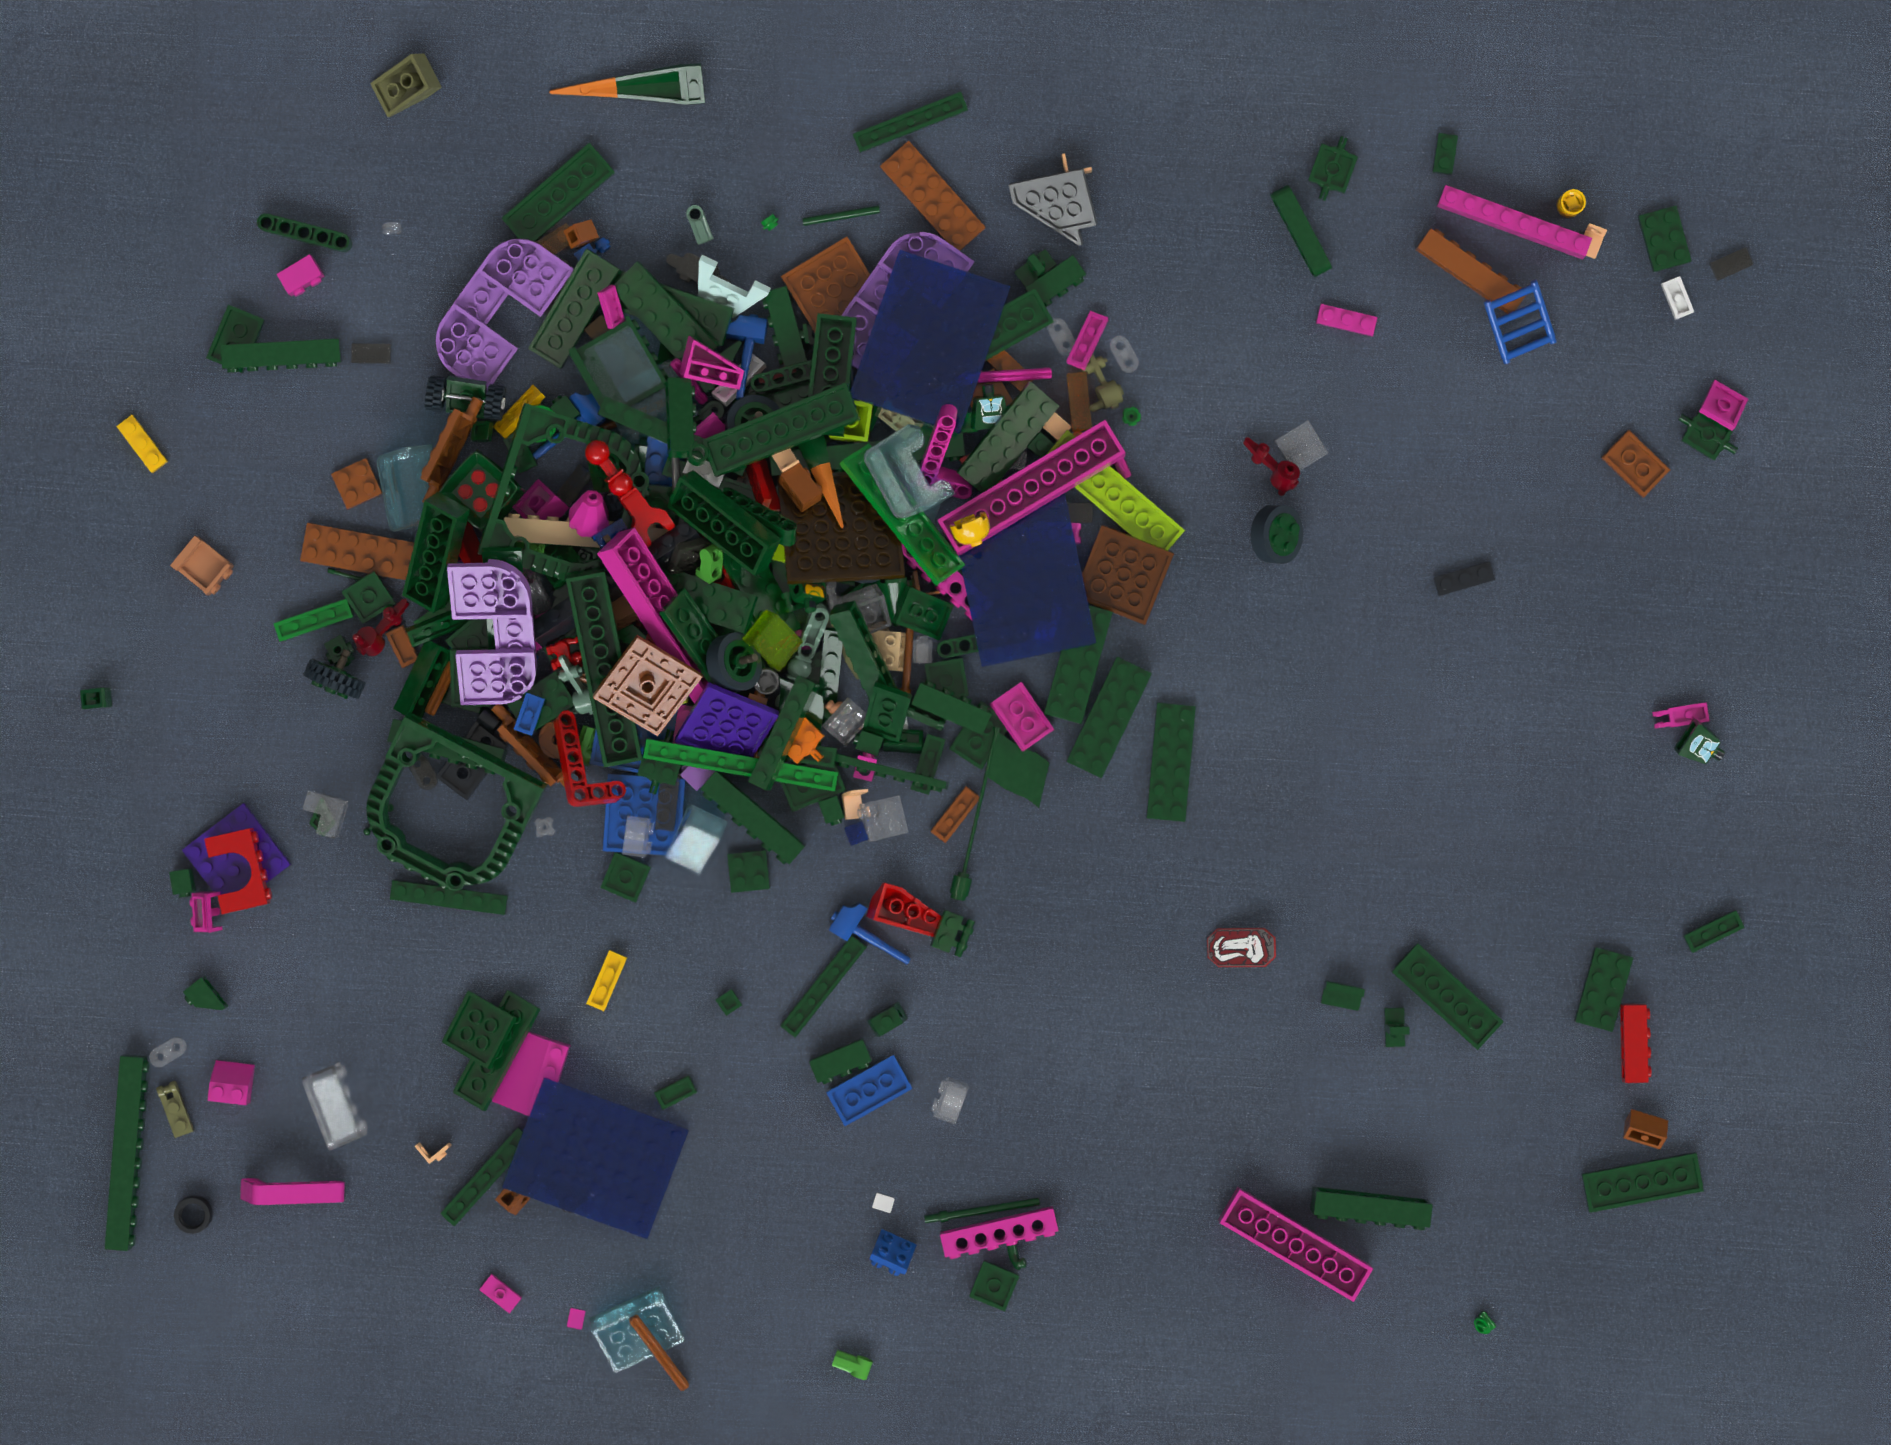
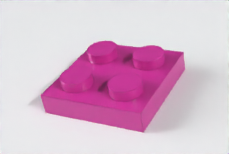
[1699,380,1748,431]

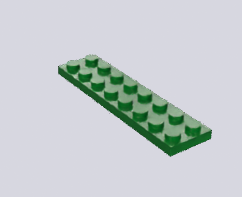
[840,443,965,586]

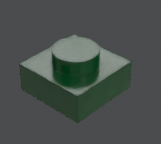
[471,421,493,442]
[716,989,743,1016]

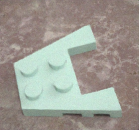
[698,255,771,318]

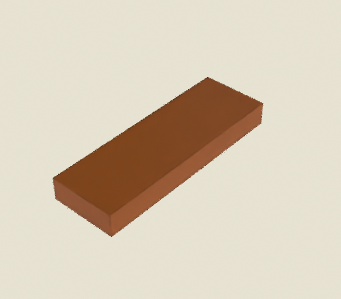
[930,786,979,843]

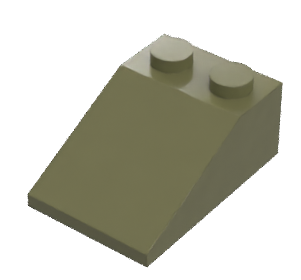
[370,54,442,117]

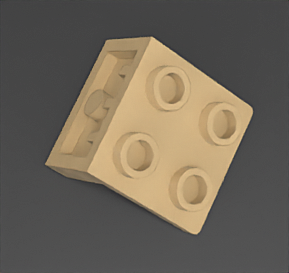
[869,630,906,672]

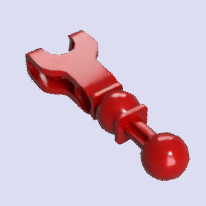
[585,440,675,548]

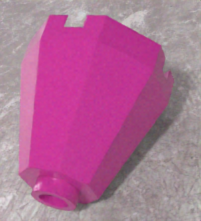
[569,490,609,537]

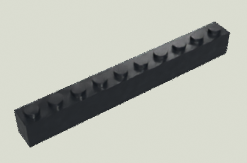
[533,521,705,648]

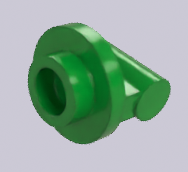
[1474,1311,1496,1334]

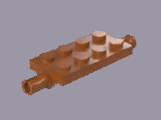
[420,397,484,502]
[491,704,565,787]

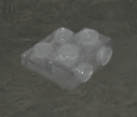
[857,795,909,842]

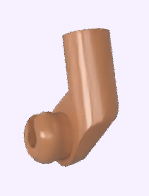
[825,700,845,714]

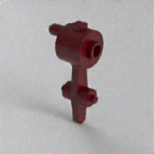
[1243,437,1300,496]
[352,599,409,656]

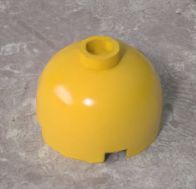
[949,512,990,547]

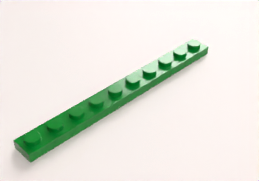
[643,739,838,791]

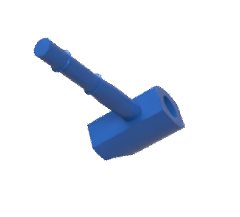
[726,314,768,400]
[532,392,607,460]
[828,902,911,965]

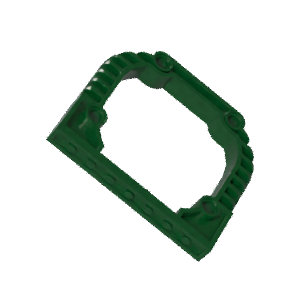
[477,403,650,581]
[366,712,548,891]

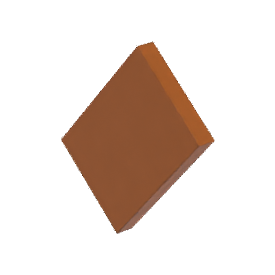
[1601,430,1670,498]

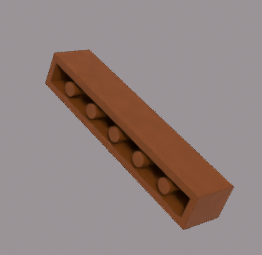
[1415,229,1526,314]

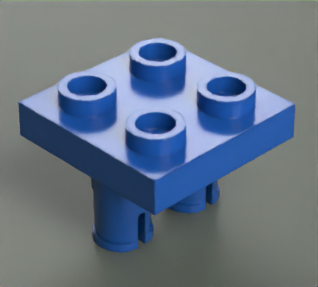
[869,1229,917,1276]

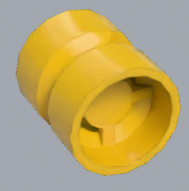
[1556,189,1586,218]

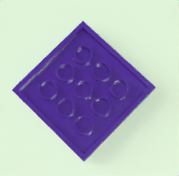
[675,682,779,757]
[182,803,291,897]

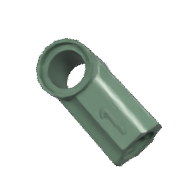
[686,205,714,245]

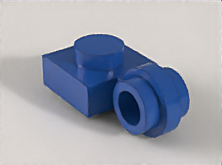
[574,237,611,261]

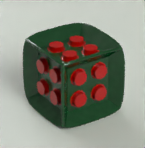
[439,449,525,533]

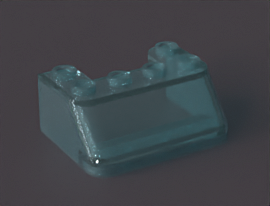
[864,424,955,518]
[377,444,433,532]

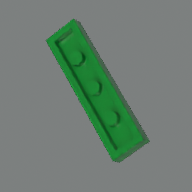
[273,599,354,642]

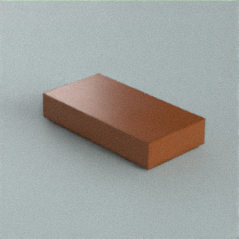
[385,625,418,668]

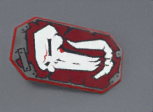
[1207,928,1276,967]

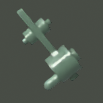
[558,655,593,715]

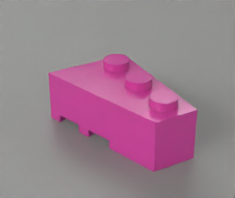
[679,336,744,390]

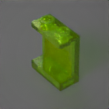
[742,609,803,671]

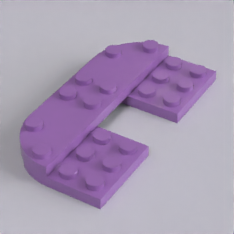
[842,232,974,388]
[436,238,574,393]
[447,559,537,705]

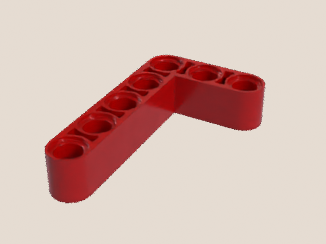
[554,710,626,807]

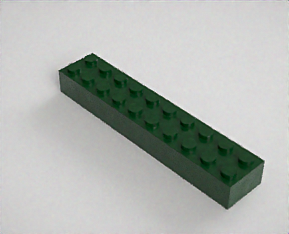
[566,567,642,768]

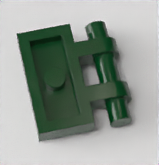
[930,909,975,957]

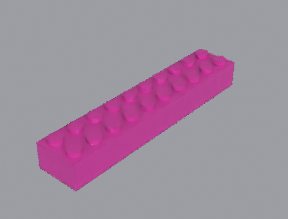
[938,420,1125,556]
[597,527,708,704]

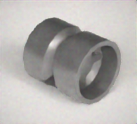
[755,668,779,695]

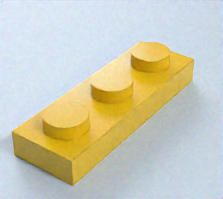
[493,385,545,439]
[116,415,168,473]
[586,950,628,1011]

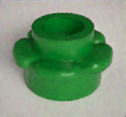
[761,214,779,231]
[1122,407,1141,426]

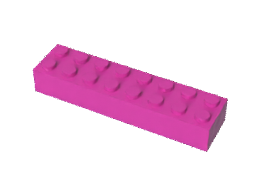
[1218,1187,1373,1302]

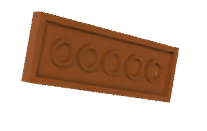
[880,141,986,251]
[300,523,414,580]

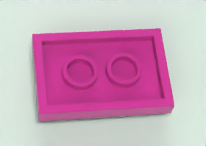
[990,682,1054,752]

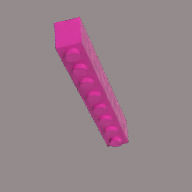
[1437,185,1592,260]

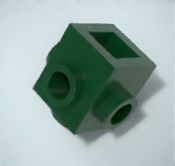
[324,635,355,667]

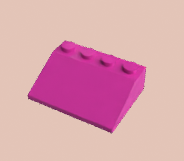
[492,1032,571,1121]

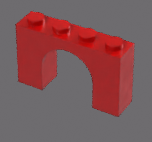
[204,828,272,914]

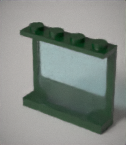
[567,316,668,420]

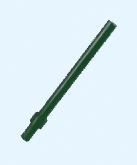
[924,1198,1040,1223]

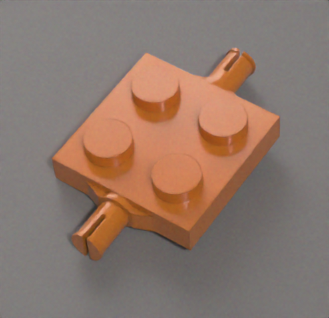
[776,713,824,764]

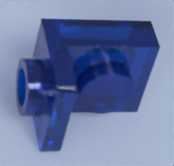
[844,822,869,846]

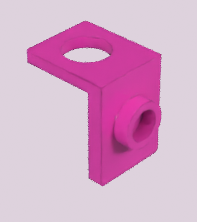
[853,752,878,782]

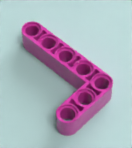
[917,404,972,499]
[240,1178,345,1205]

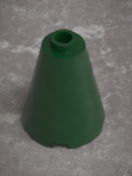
[876,572,914,626]

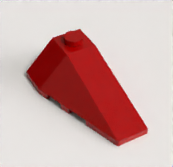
[866,882,941,937]

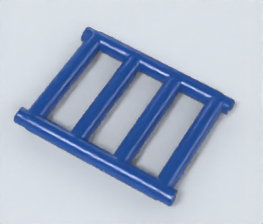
[1484,280,1557,364]

